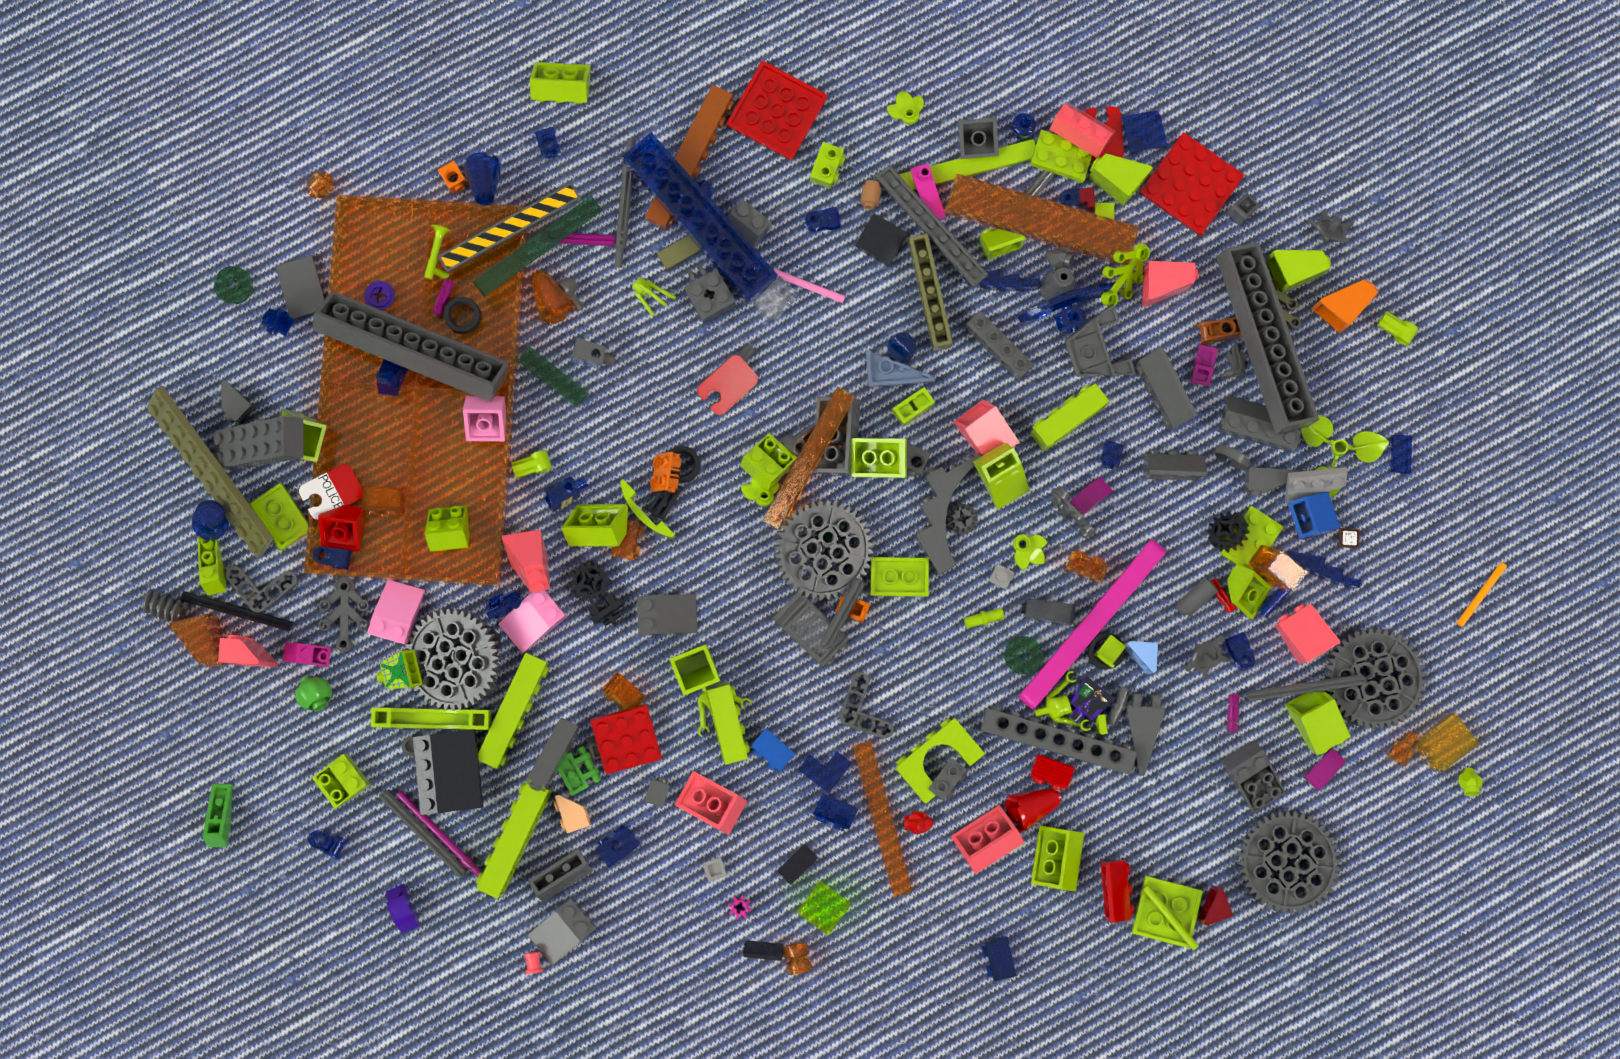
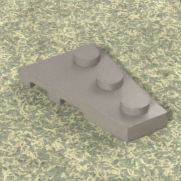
[1285,467,1348,505]

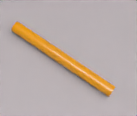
[1456,562,1507,627]

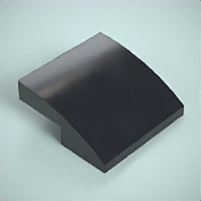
[854,214,908,266]

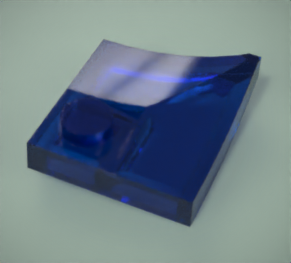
[1122,110,1168,155]

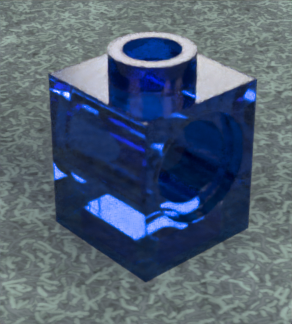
[535,127,561,159]

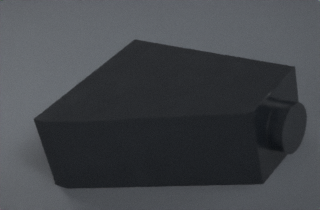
[1021,598,1076,626]

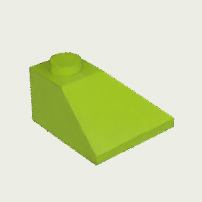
[979,229,1026,260]
[1227,564,1272,620]

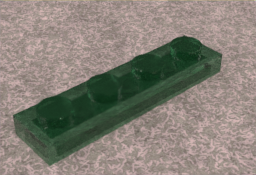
[517,346,589,408]

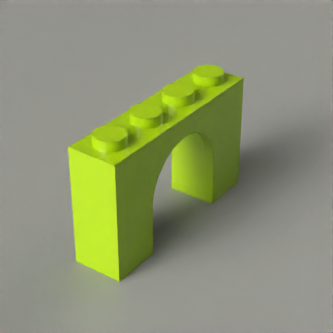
[895,718,985,804]

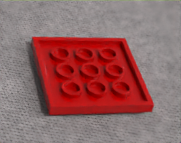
[726,60,828,161]
[1139,132,1245,236]

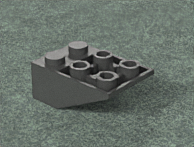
[1221,741,1286,814]

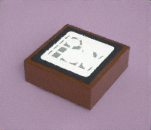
[1338,528,1360,549]

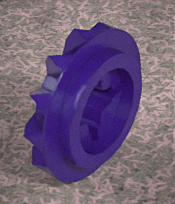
[364,281,395,311]

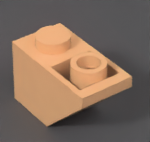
[553,795,591,833]

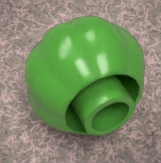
[295,675,332,712]

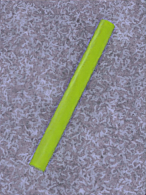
[1142,884,1199,951]

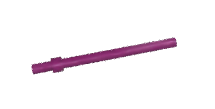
[396,791,483,877]

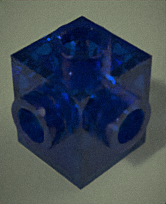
[1053,304,1086,333]
[260,307,294,336]

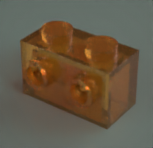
[1063,550,1108,584]

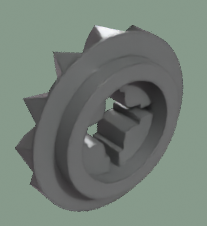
[947,504,978,534]

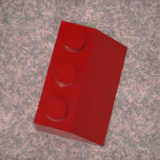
[1100,859,1134,923]

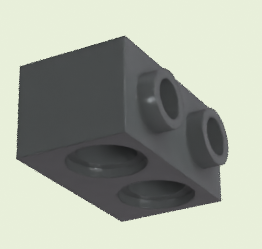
[896,437,931,477]

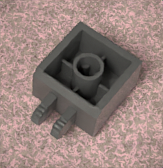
[684,263,736,324]

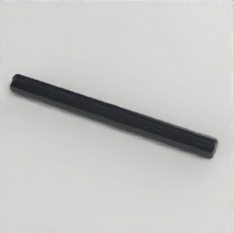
[181,591,293,631]

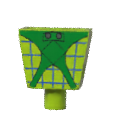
[376,649,423,689]

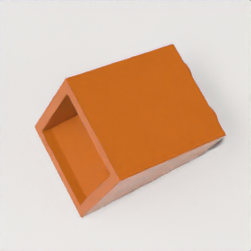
[1311,280,1378,333]

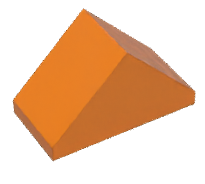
[835,595,871,623]

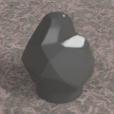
[1046,246,1074,269]

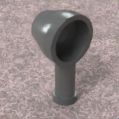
[556,277,585,312]

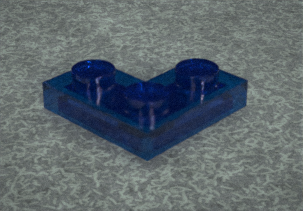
[798,751,852,794]

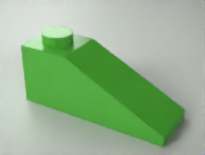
[202,784,233,847]

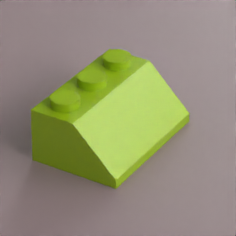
[530,62,591,104]
[561,504,628,547]
[1031,825,1084,891]

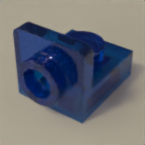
[1099,440,1124,469]

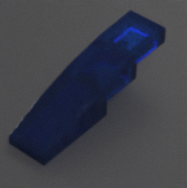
[961,269,1041,292]
[1283,551,1361,589]

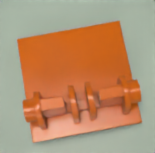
[650,452,681,493]

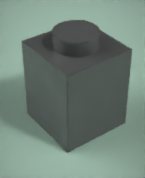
[644,777,671,808]

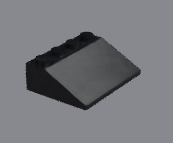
[413,730,484,815]

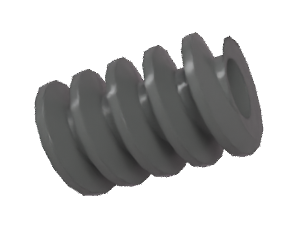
[143,589,188,624]

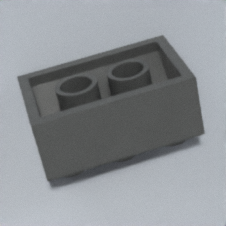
[1143,451,1207,481]

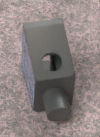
[570,338,616,369]

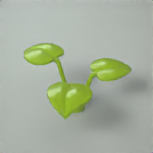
[1301,415,1389,498]

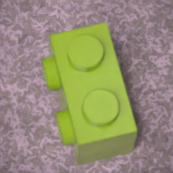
[810,142,846,189]

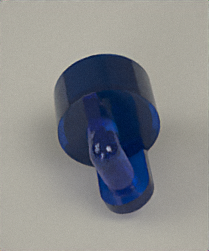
[887,332,916,363]

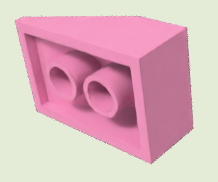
[367,580,425,645]
[499,590,567,654]

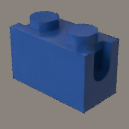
[751,729,795,772]

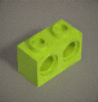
[892,387,935,427]

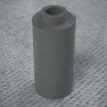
[1177,577,1219,617]

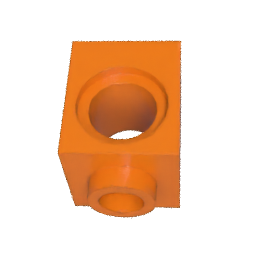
[438,160,468,194]

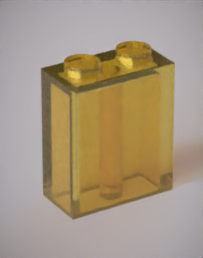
[1414,713,1479,772]

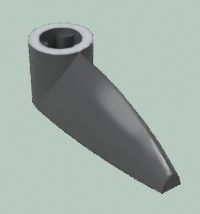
[781,422,815,455]

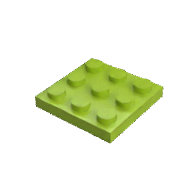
[1131,876,1203,948]

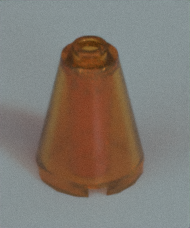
[530,271,576,325]

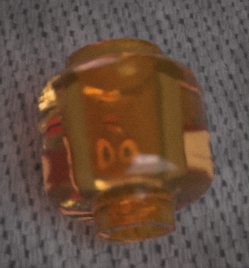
[306,171,335,199]

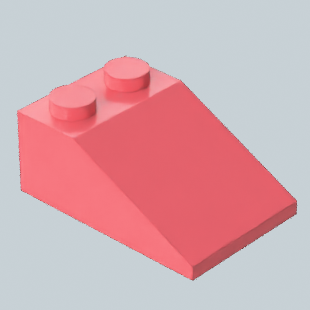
[674,771,747,835]

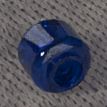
[1011,113,1036,140]

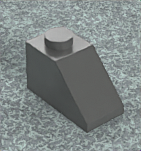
[221,380,256,425]

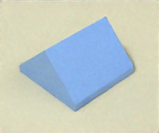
[1124,641,1158,675]

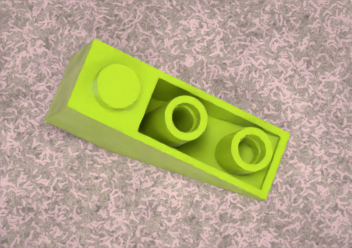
[198,533,227,596]

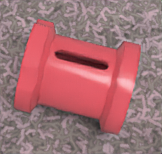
[523,951,543,974]

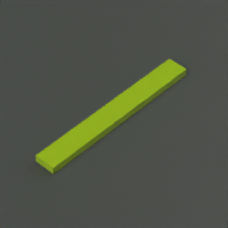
[899,139,1036,191]

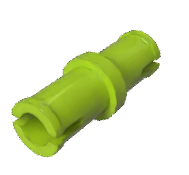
[964,608,1004,629]

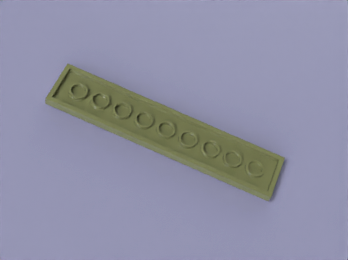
[147,386,274,558]

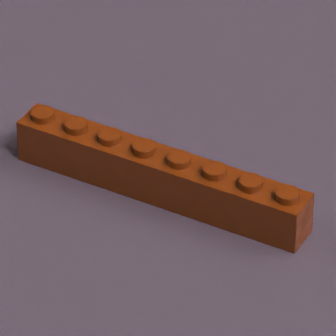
[645,84,735,231]

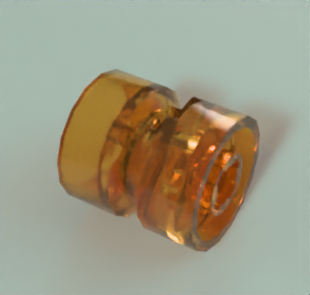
[783,942,813,975]

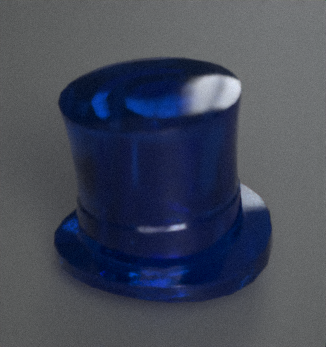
[192,500,229,541]

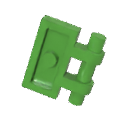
[558,746,601,796]

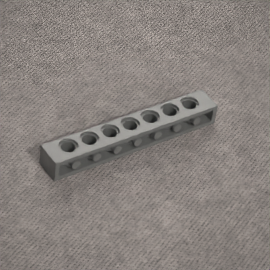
[980,706,1137,774]

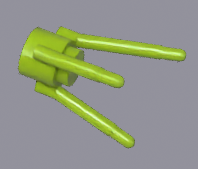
[632,277,676,316]

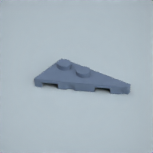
[865,350,935,388]

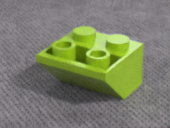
[740,433,797,491]
[425,505,470,552]
[312,754,371,809]

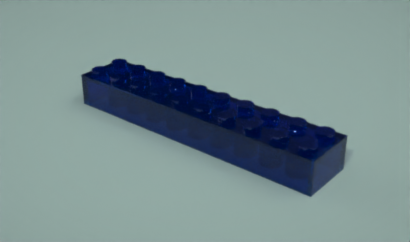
[622,132,778,304]

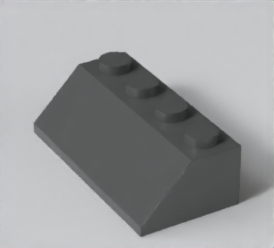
[1136,347,1197,431]
[1218,395,1301,453]
[812,397,861,476]

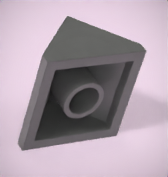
[958,117,999,159]

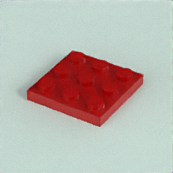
[590,704,662,774]

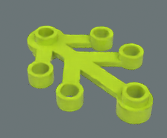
[1101,243,1150,307]

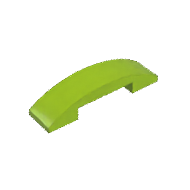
[620,479,676,539]

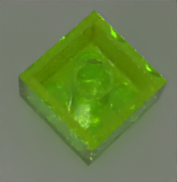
[797,879,852,936]

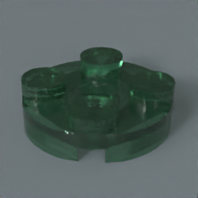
[214,266,254,305]
[1004,636,1043,675]

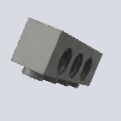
[965,311,1034,381]

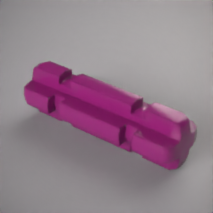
[433,279,454,316]
[1227,694,1240,732]

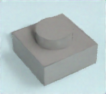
[988,564,1014,590]
[702,857,727,882]

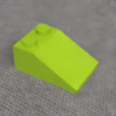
[851,438,907,478]

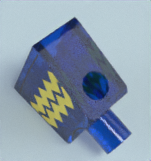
[543,476,588,513]

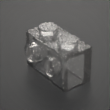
[753,276,796,322]

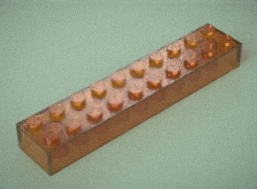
[945,174,1139,266]

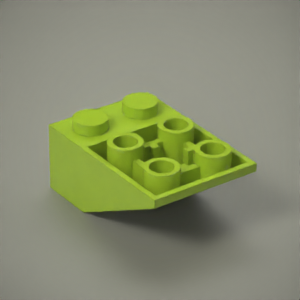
[973,442,1030,510]

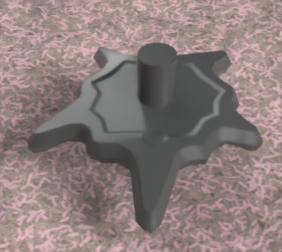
[1309,209,1353,243]
[1185,636,1231,676]

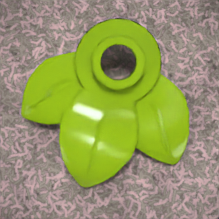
[887,91,924,125]
[741,477,779,507]
[1013,534,1047,570]

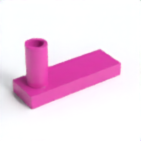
[910,163,946,220]

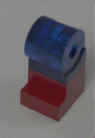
[1059,187,1095,211]

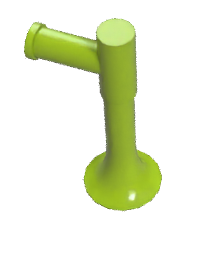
[424,225,451,280]

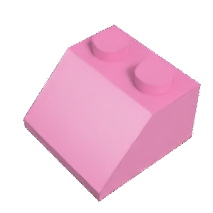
[463,396,506,441]

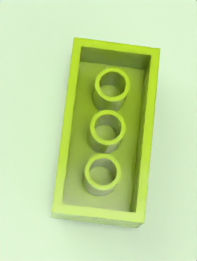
[1030,383,1110,452]

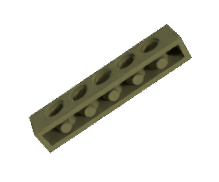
[908,233,953,352]

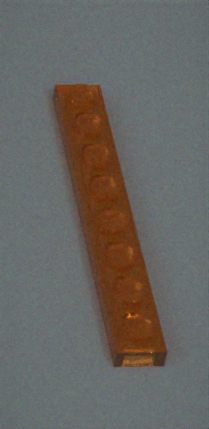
[763,386,856,530]
[852,741,913,897]

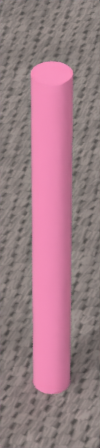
[772,269,845,303]

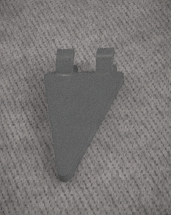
[1126,693,1165,776]

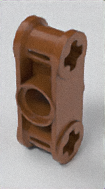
[1197,317,1243,345]

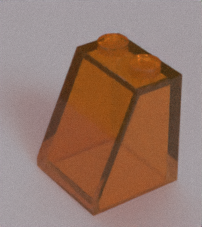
[169,614,223,668]

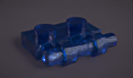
[486,590,521,619]

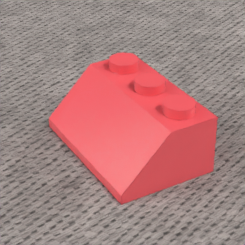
[1049,102,1116,158]
[951,805,1024,874]

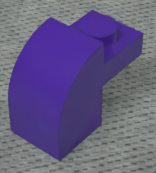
[386,884,420,934]

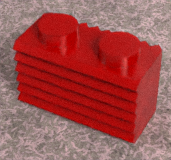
[1029,754,1075,792]

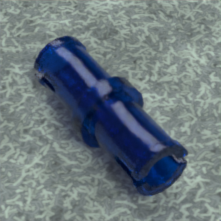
[1257,582,1293,619]

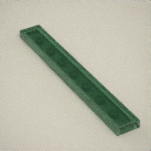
[473,195,603,297]

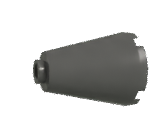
[1039,268,1078,306]

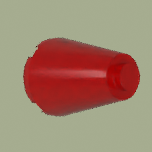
[1005,788,1062,833]

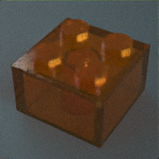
[1248,545,1307,591]

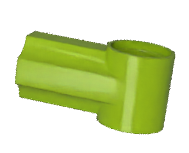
[1377,311,1419,346]
[511,450,552,479]

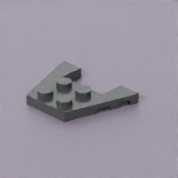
[1064,304,1136,377]

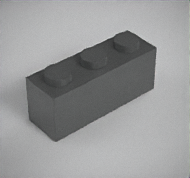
[528,849,593,903]

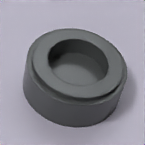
[402,736,415,756]

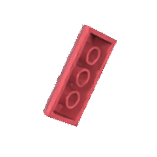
[218,635,278,668]

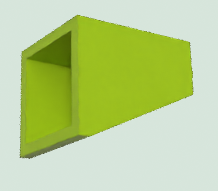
[1089,153,1153,206]
[1265,250,1331,293]
[281,409,327,462]
[669,645,720,696]
[1284,691,1351,755]

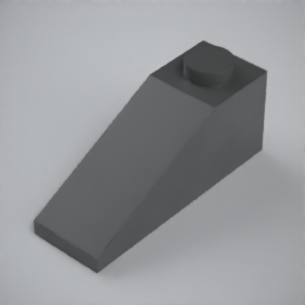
[1245,467,1307,496]

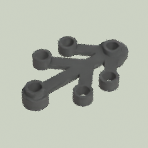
[1050,486,1096,539]
[318,577,370,652]

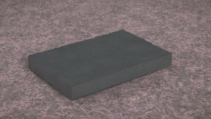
[275,255,325,321]

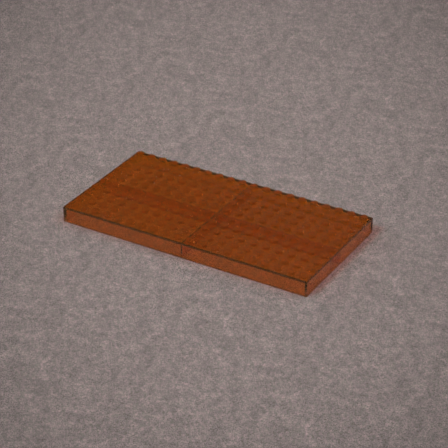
[304,195,528,587]

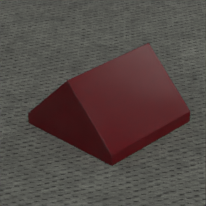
[1197,885,1233,926]

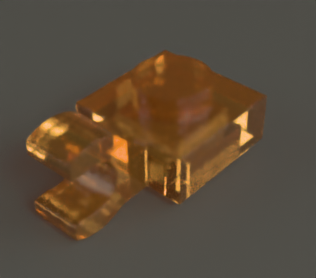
[1387,731,1417,767]

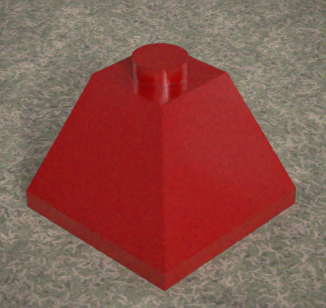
[318,505,364,552]

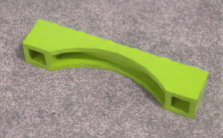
[371,708,492,730]

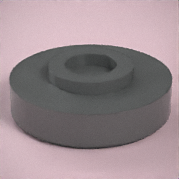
[1214,445,1251,470]

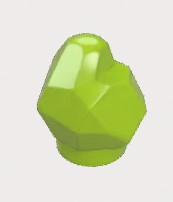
[1458,767,1483,797]

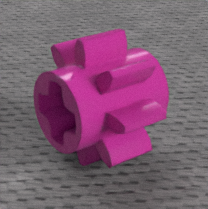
[728,895,752,920]

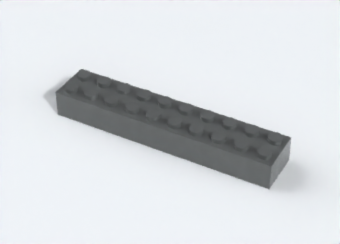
[1216,242,1319,434]
[313,291,509,402]

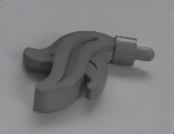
[1221,342,1249,378]

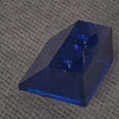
[813,793,858,832]

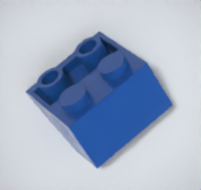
[1288,492,1340,540]

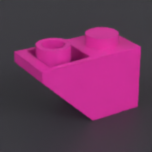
[283,642,331,667]

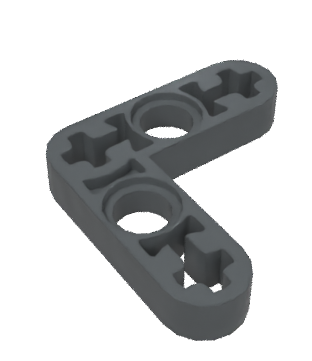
[226,566,299,613]
[840,672,894,738]

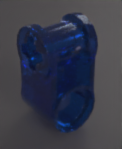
[804,207,842,232]
[312,546,353,570]
[1224,632,1256,671]
[308,829,348,860]

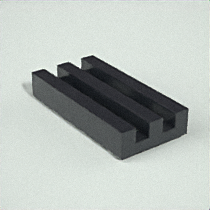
[647,485,684,521]

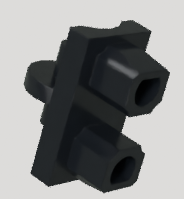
[588,593,624,627]

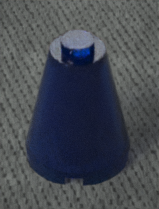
[463,152,502,206]

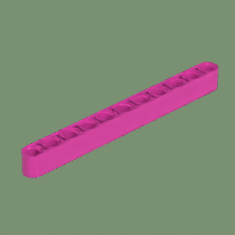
[1018,539,1167,710]

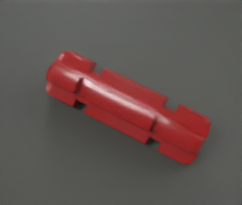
[1211,578,1237,613]

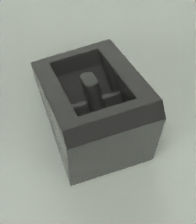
[1227,193,1260,226]

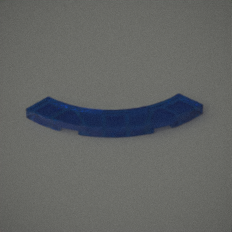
[1018,282,1121,323]

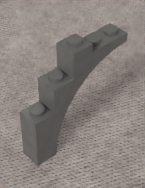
[915,454,981,576]

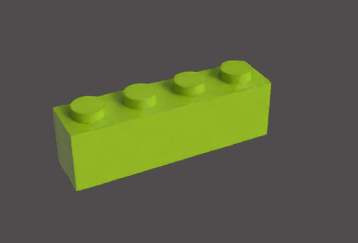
[705,681,750,765]

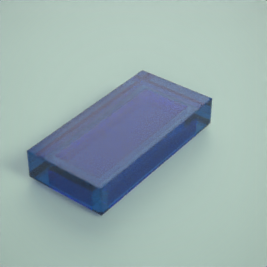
[1390,435,1412,474]

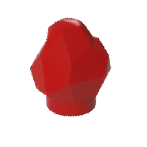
[904,811,933,834]

